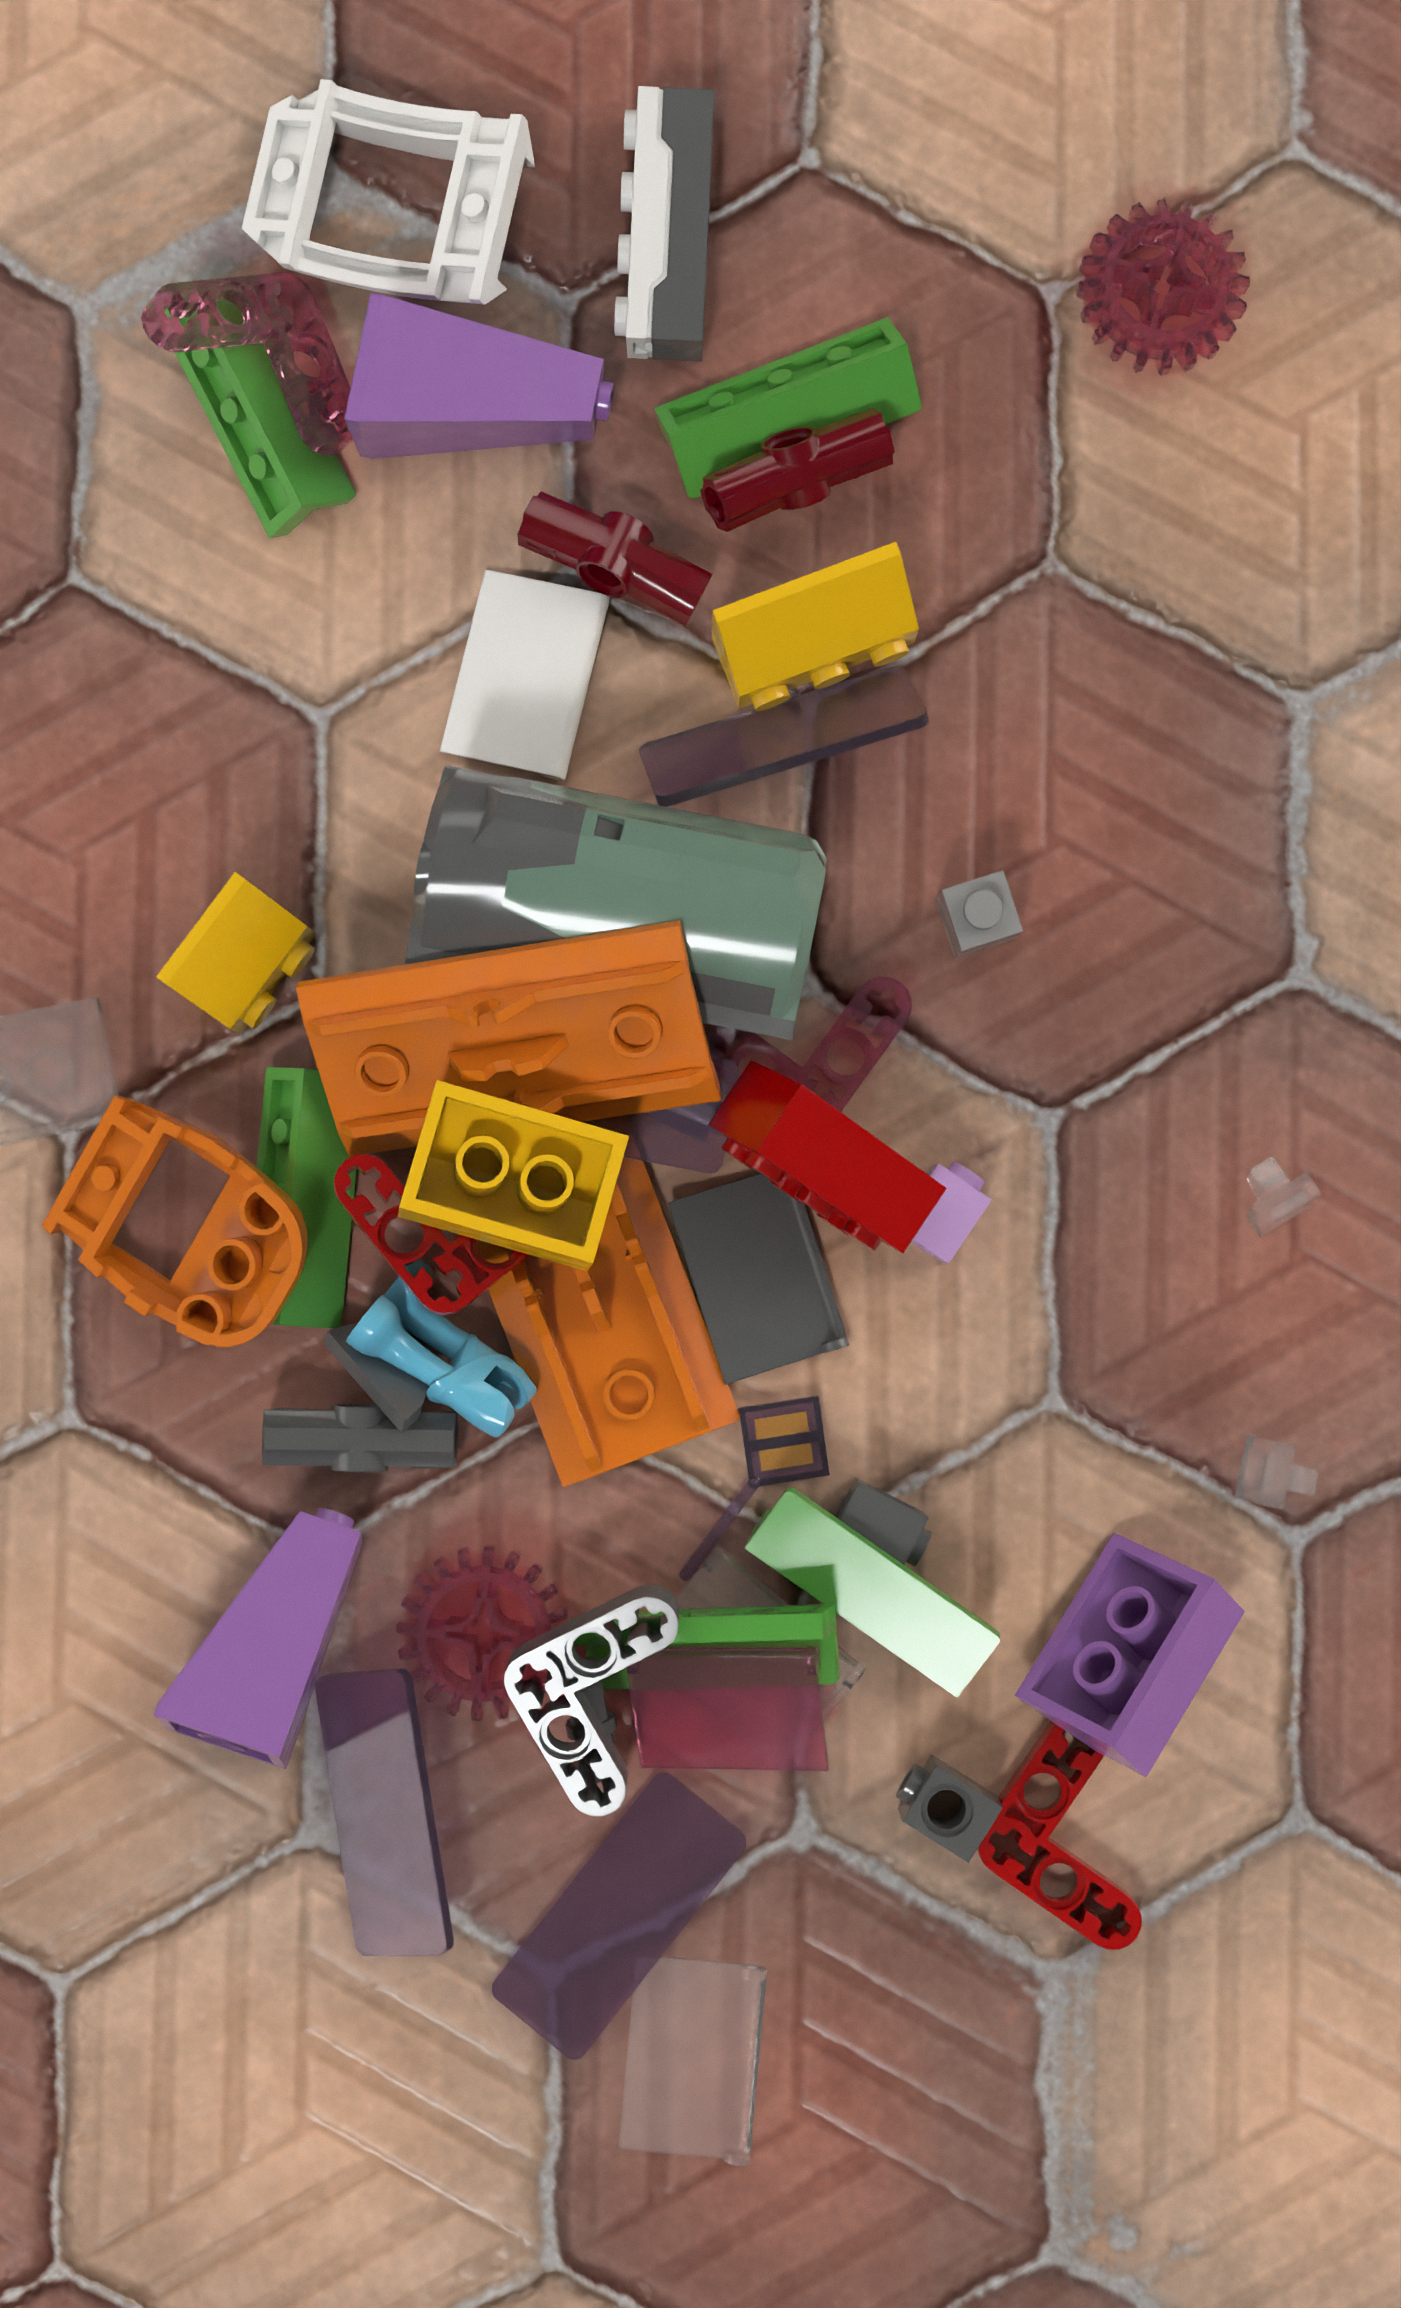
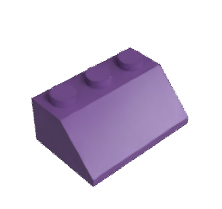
[1015,1533,1245,1777]

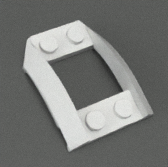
[242,79,535,305]

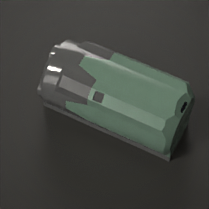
[405,765,827,1040]

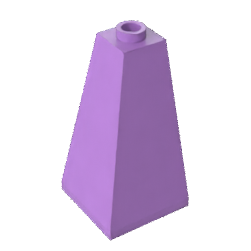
[344,292,615,459]
[154,1508,363,1769]

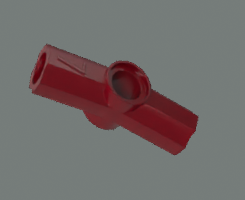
[700,408,895,532]
[517,491,713,626]

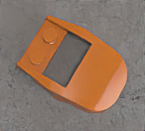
[41,1095,308,1347]

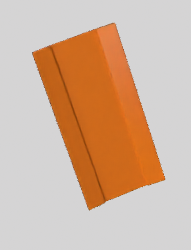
[296,920,722,1157]
[477,1115,740,1487]

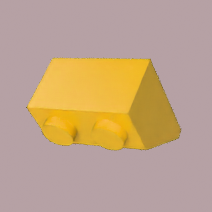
[156,872,316,1034]

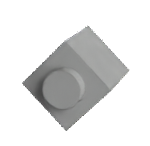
[935,870,1023,959]

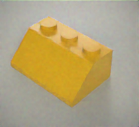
[712,542,919,711]
[398,1080,629,1271]

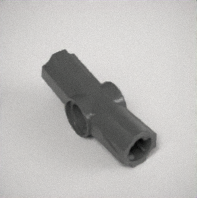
[262,1404,459,1472]

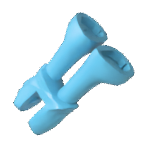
[345,1260,537,1438]

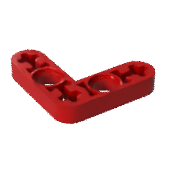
[334,1154,530,1316]
[977,1721,1142,1950]

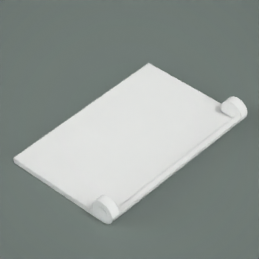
[440,569,610,781]

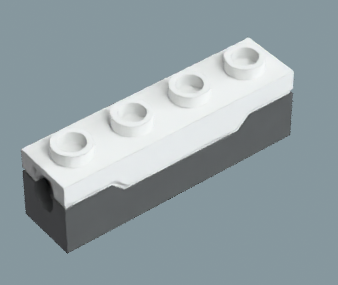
[614,86,714,362]

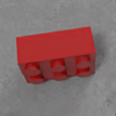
[708,1060,947,1254]

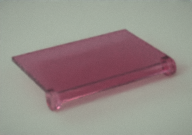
[626,1646,829,1771]

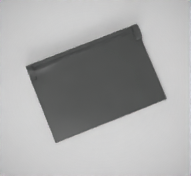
[668,1173,849,1385]

